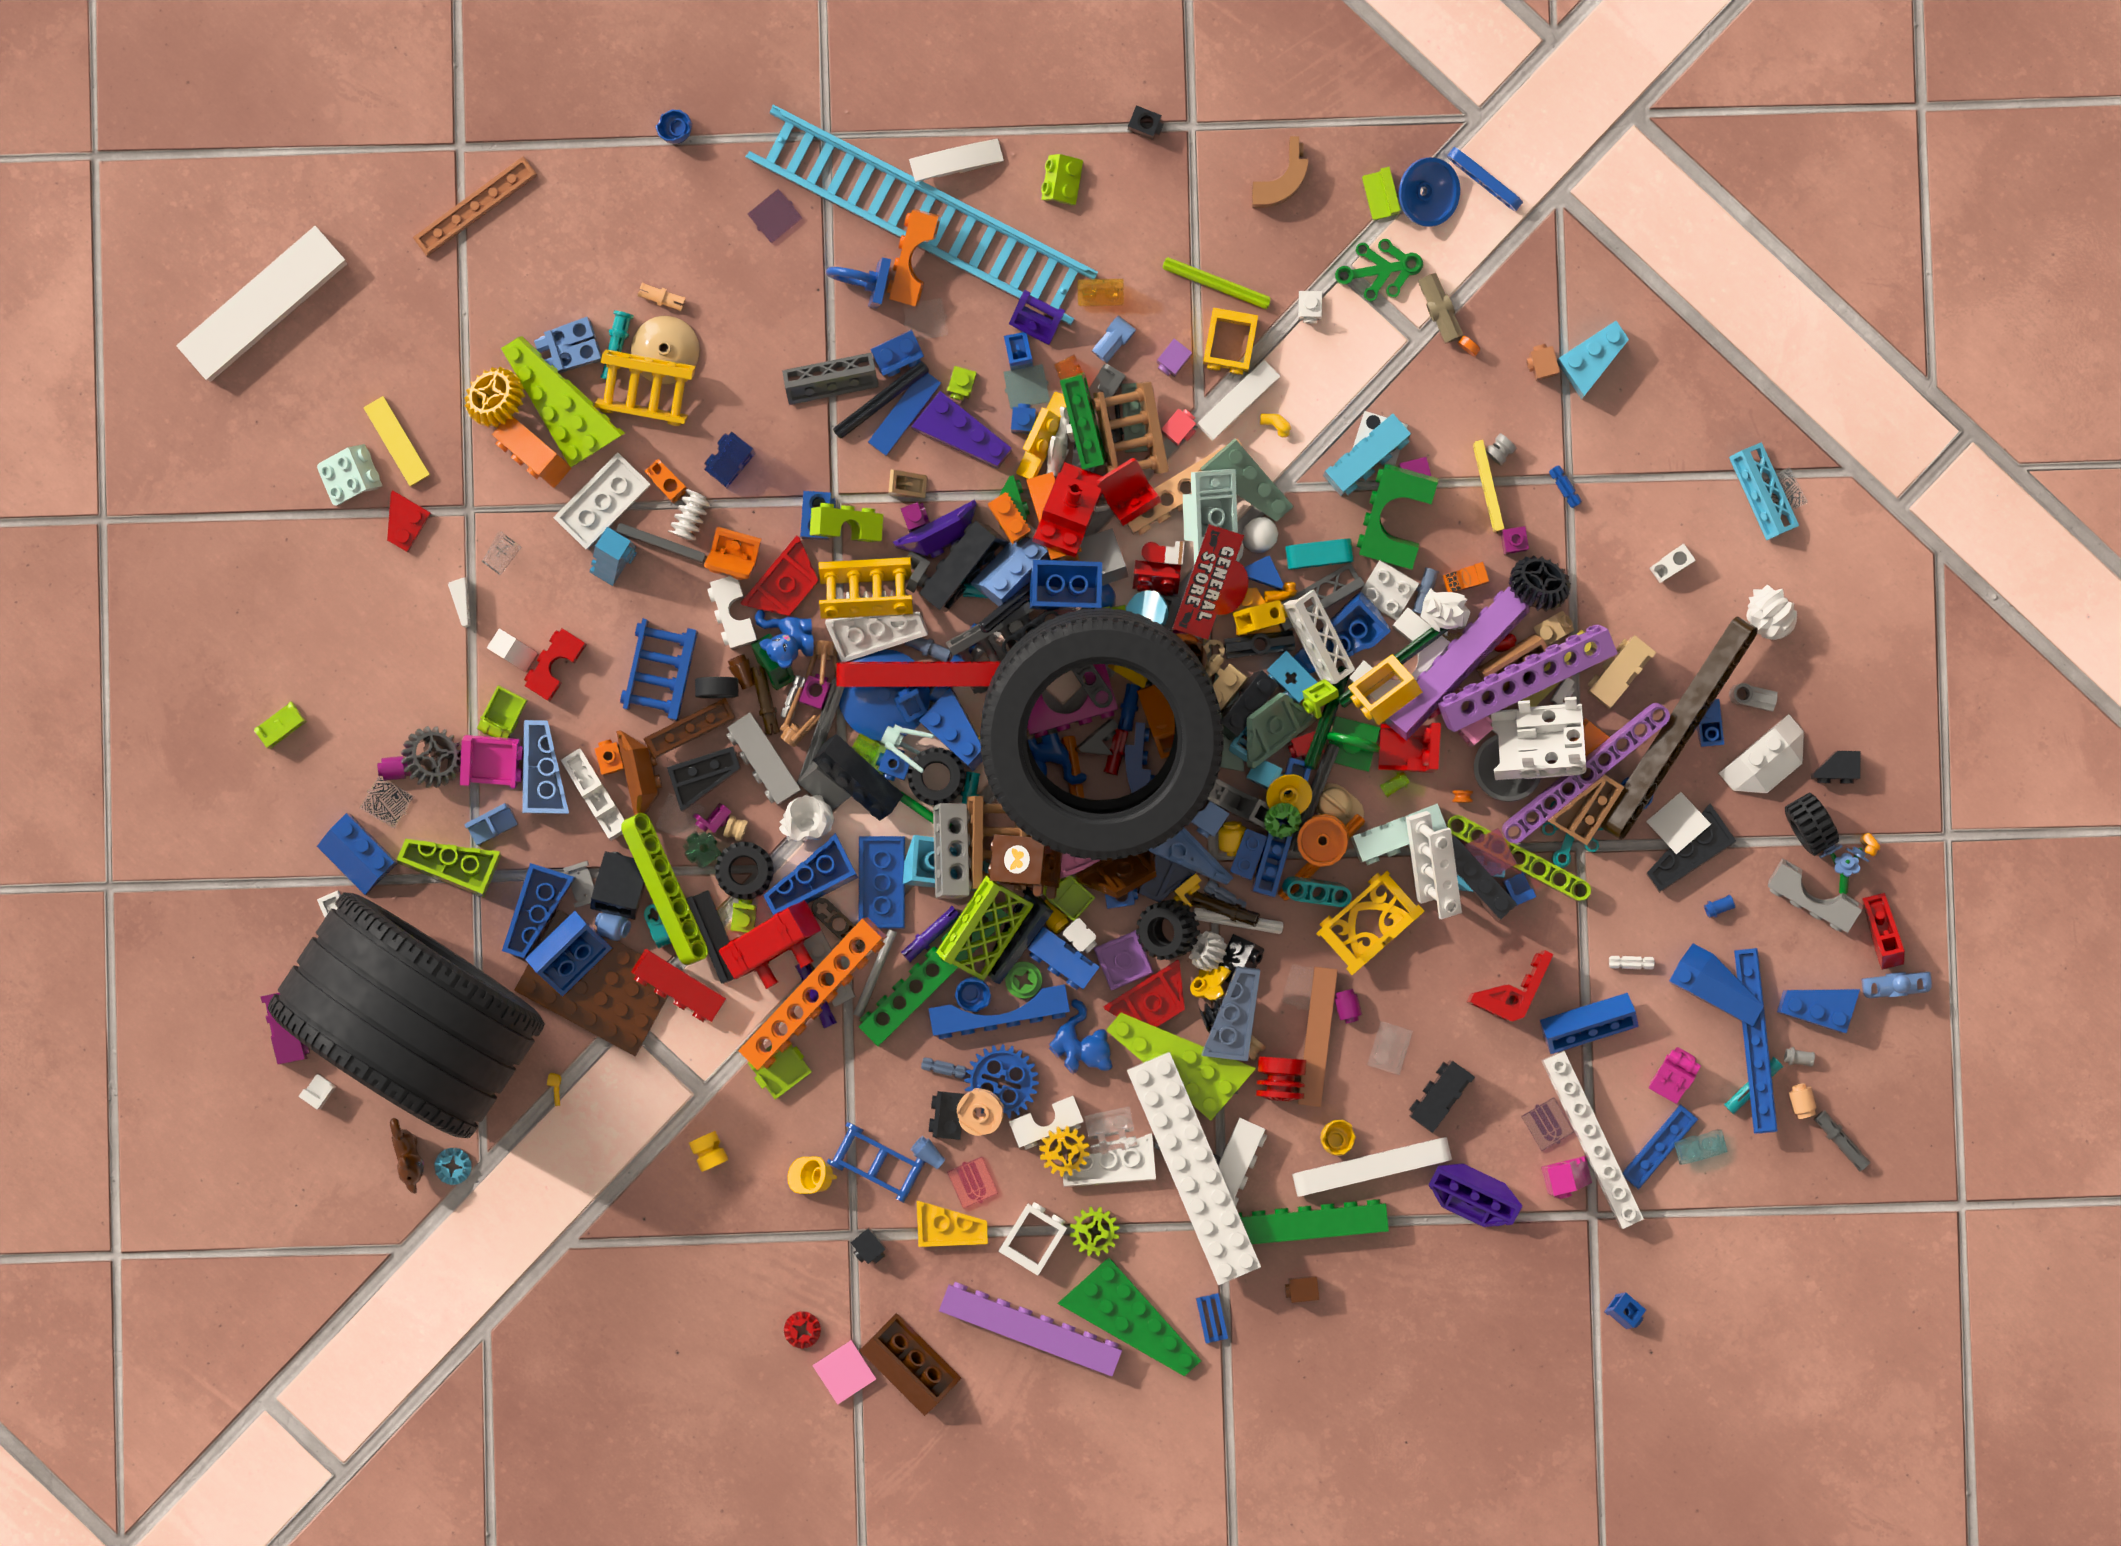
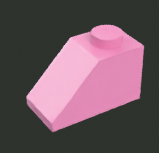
[1456,716,1493,748]

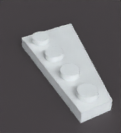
[1062,1133,1156,1187]

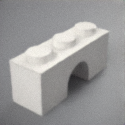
[708,576,757,650]
[1009,1096,1084,1150]

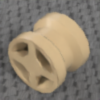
[723,815,748,842]
[1249,1035,1266,1061]

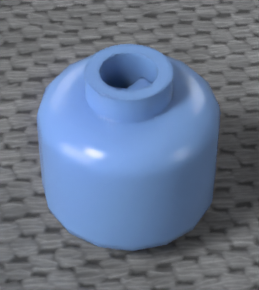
[595,912,631,941]

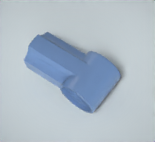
[1092,315,1136,363]

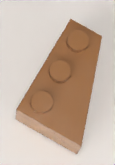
[1547,774,1624,845]

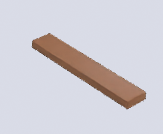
[413,156,537,257]
[1298,966,1338,1107]

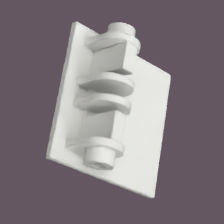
[1361,560,1419,621]

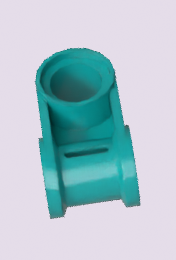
[644,903,671,949]

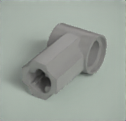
[1729,683,1778,712]

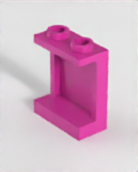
[460,735,523,789]

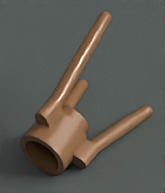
[802,640,838,691]
[780,687,820,747]

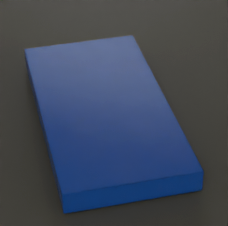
[859,836,905,929]

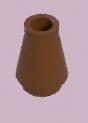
[728,654,755,690]

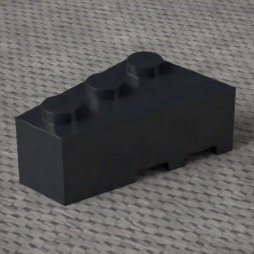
[667,746,741,812]
[1409,1060,1475,1133]

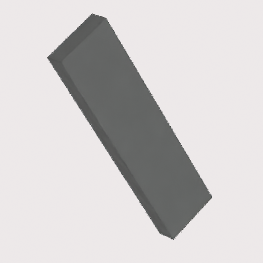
[616,523,707,564]

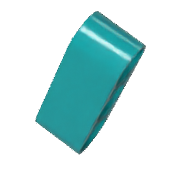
[1285,538,1354,570]
[1282,876,1352,907]

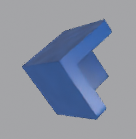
[1502,873,1536,905]

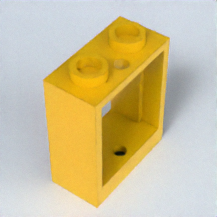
[1203,307,1258,375]
[1348,654,1423,725]

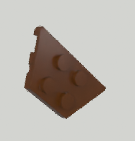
[1075,850,1157,899]

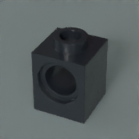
[1127,105,1164,140]

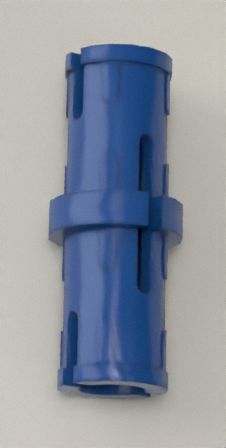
[1118,683,1141,732]

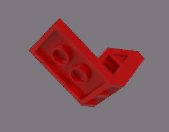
[1378,723,1441,773]
[1467,950,1554,1022]

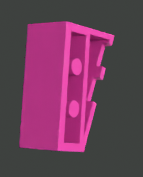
[1541,1156,1592,1199]

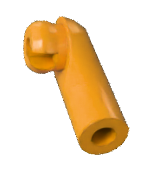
[1264,582,1297,603]
[1860,833,1880,857]

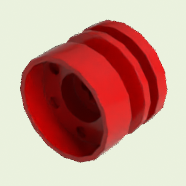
[1256,1056,1307,1102]

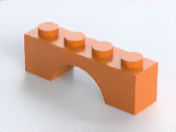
[887,209,941,306]

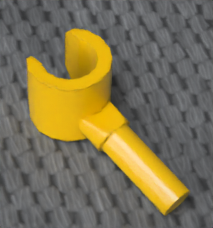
[547,1073,562,1106]

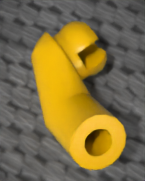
[1260,413,1291,438]

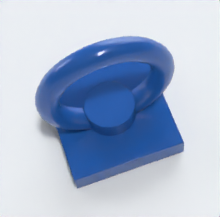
[826,257,891,309]

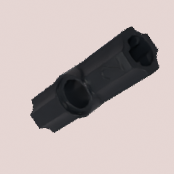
[1224,630,1295,659]

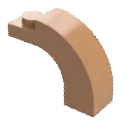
[1252,136,1308,208]

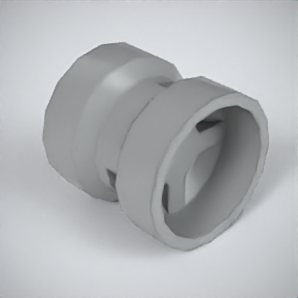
[1485,433,1517,466]

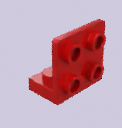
[1132,560,1181,596]

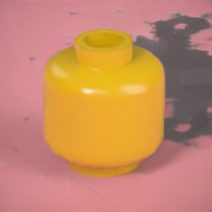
[1218,821,1247,857]

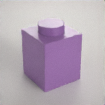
[1157,339,1192,377]

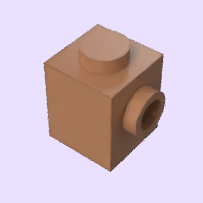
[1526,344,1560,381]

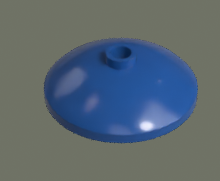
[1399,157,1460,227]

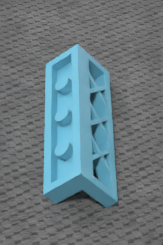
[1729,442,1799,541]

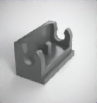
[1089,364,1126,414]

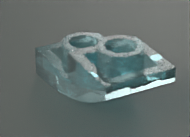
[1674,1129,1727,1165]

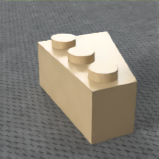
[1587,635,1657,709]

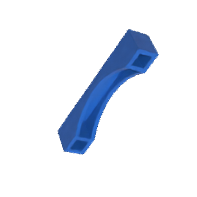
[928,984,1070,1039]

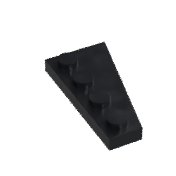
[1647,804,1736,893]
[988,886,1054,985]

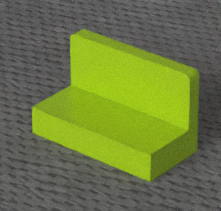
[1362,166,1401,220]

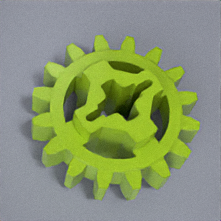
[1070,1206,1119,1256]

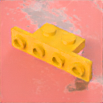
[1016,392,1066,479]

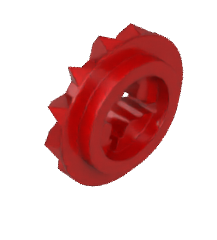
[784,1311,821,1349]

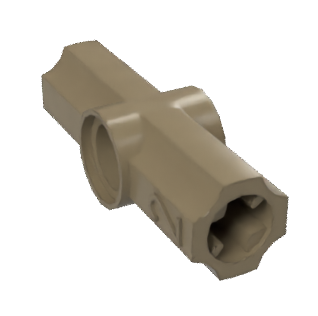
[1418,273,1463,344]

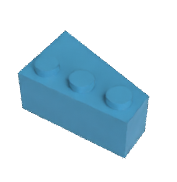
[589,527,637,586]

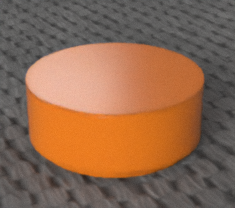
[1457,336,1480,357]

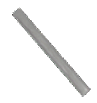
[853,929,897,1017]

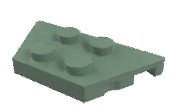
[1247,693,1317,769]

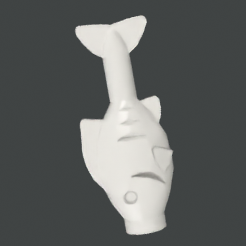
[1046,406,1070,476]

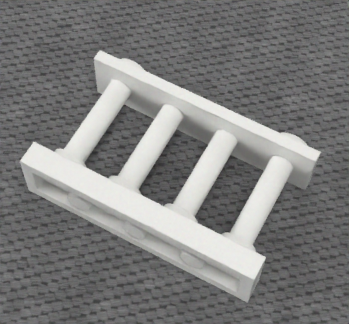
[1406,811,1462,919]

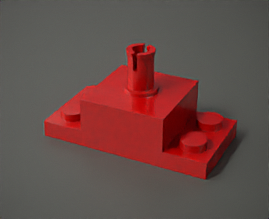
[1032,462,1103,558]

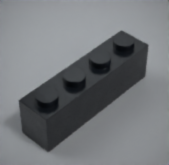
[812,734,904,821]

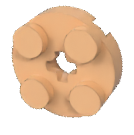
[957,1088,1004,1136]

